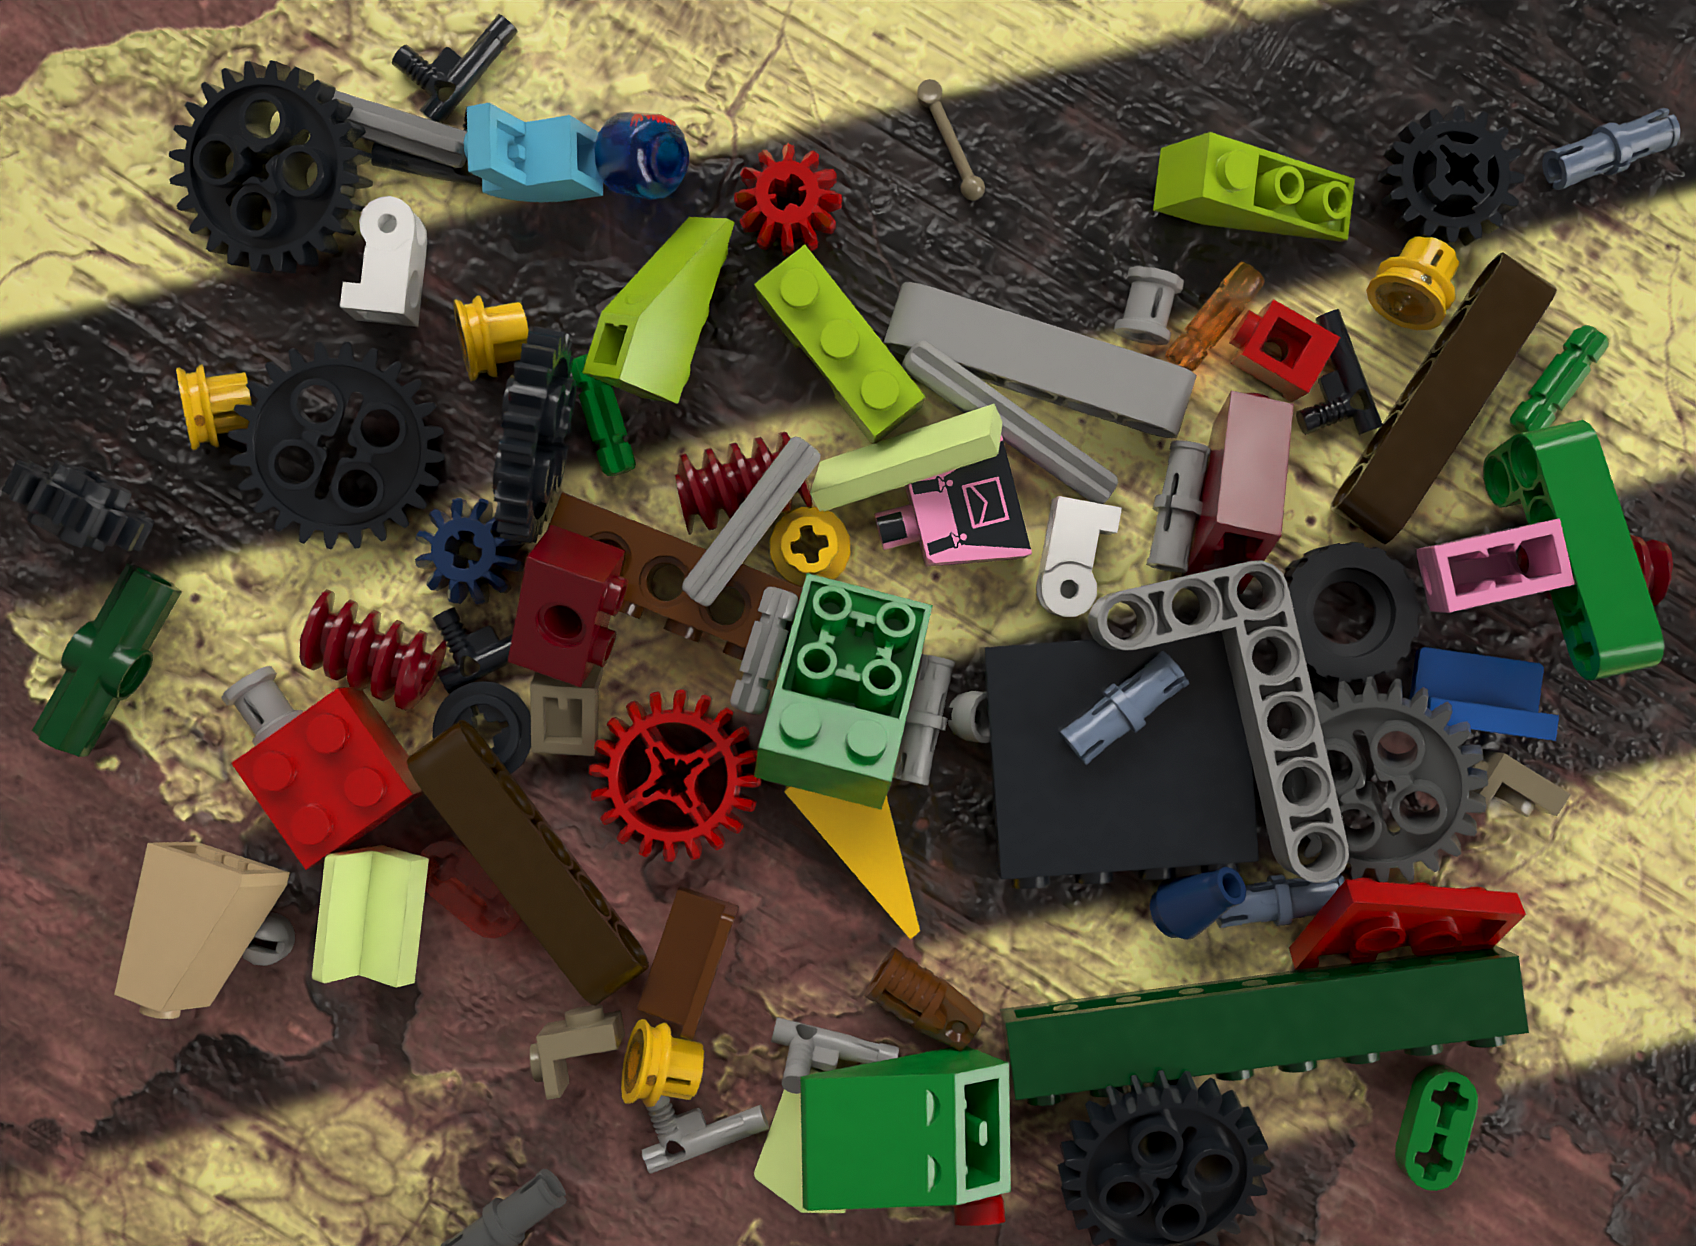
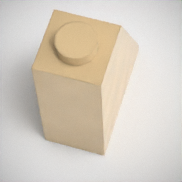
[114,842,290,1019]

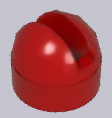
[953,1194,1006,1226]

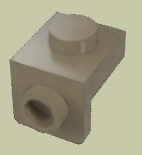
[530,1005,625,1100]

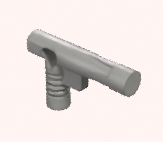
[771,1017,899,1094]
[642,1096,769,1174]

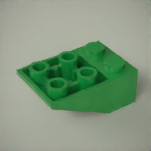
[754,573,933,810]
[800,1046,1011,1211]

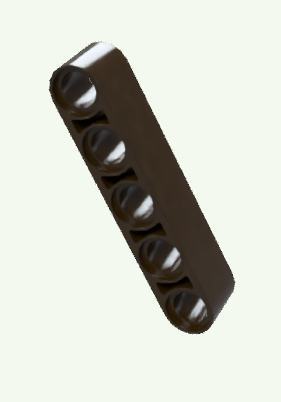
[1330,252,1557,545]
[407,720,649,1006]

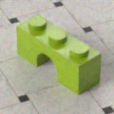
[754,245,926,444]

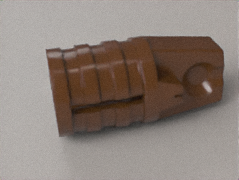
[864,948,984,1051]

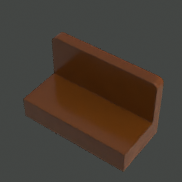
[637,886,739,1040]

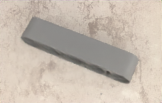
[883,282,1196,438]

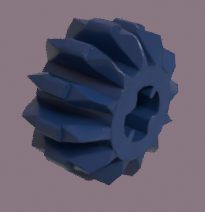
[415,498,525,605]

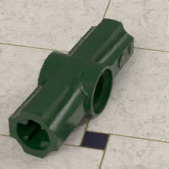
[32,564,182,757]

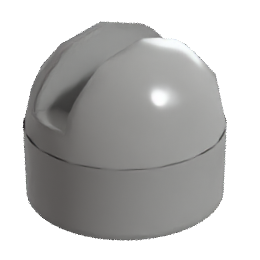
[947,691,989,743]
[242,912,295,966]

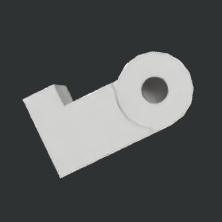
[340,196,427,327]
[1036,496,1122,617]

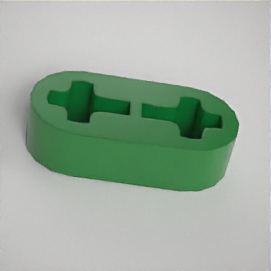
[1395,1064,1478,1191]

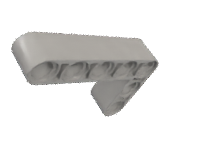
[1088,561,1349,883]

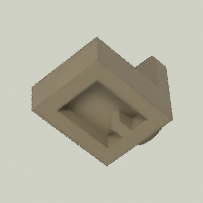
[530,665,603,756]
[1471,749,1571,817]

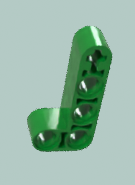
[1483,420,1664,680]

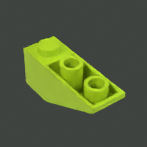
[1153,132,1355,242]
[582,217,735,404]

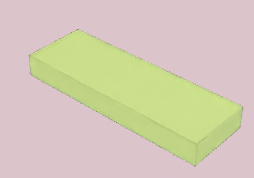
[810,404,1003,511]

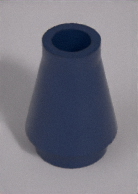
[1150,867,1246,940]

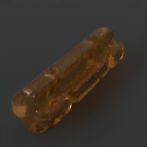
[1165,262,1265,372]

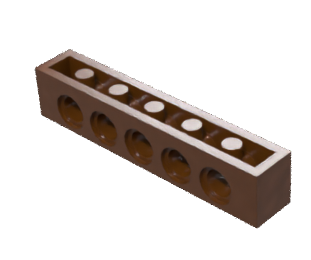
[546,492,803,663]

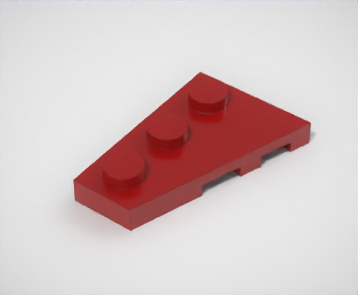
[1289,878,1526,970]

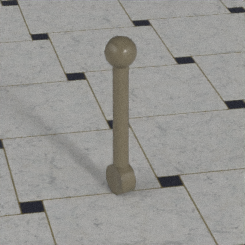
[917,79,985,201]

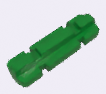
[1510,325,1609,433]
[571,354,636,476]

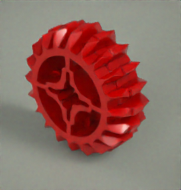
[589,689,762,862]

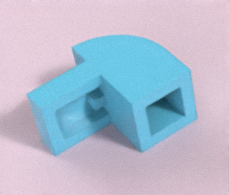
[464,103,603,202]

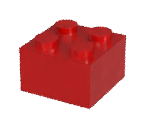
[231,687,424,870]

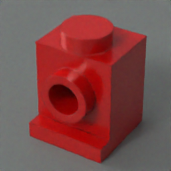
[1229,299,1341,403]

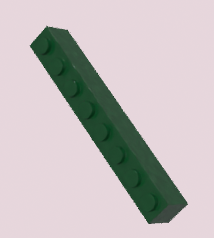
[1000,945,1529,1106]

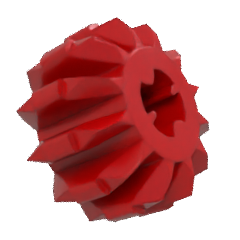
[734,143,842,257]

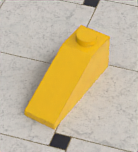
[784,786,920,939]

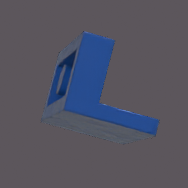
[1409,647,1559,741]

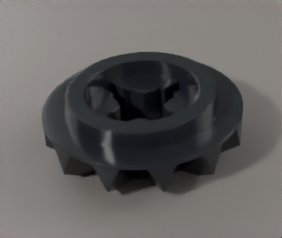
[432,682,531,774]

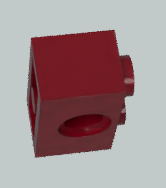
[508,525,628,688]

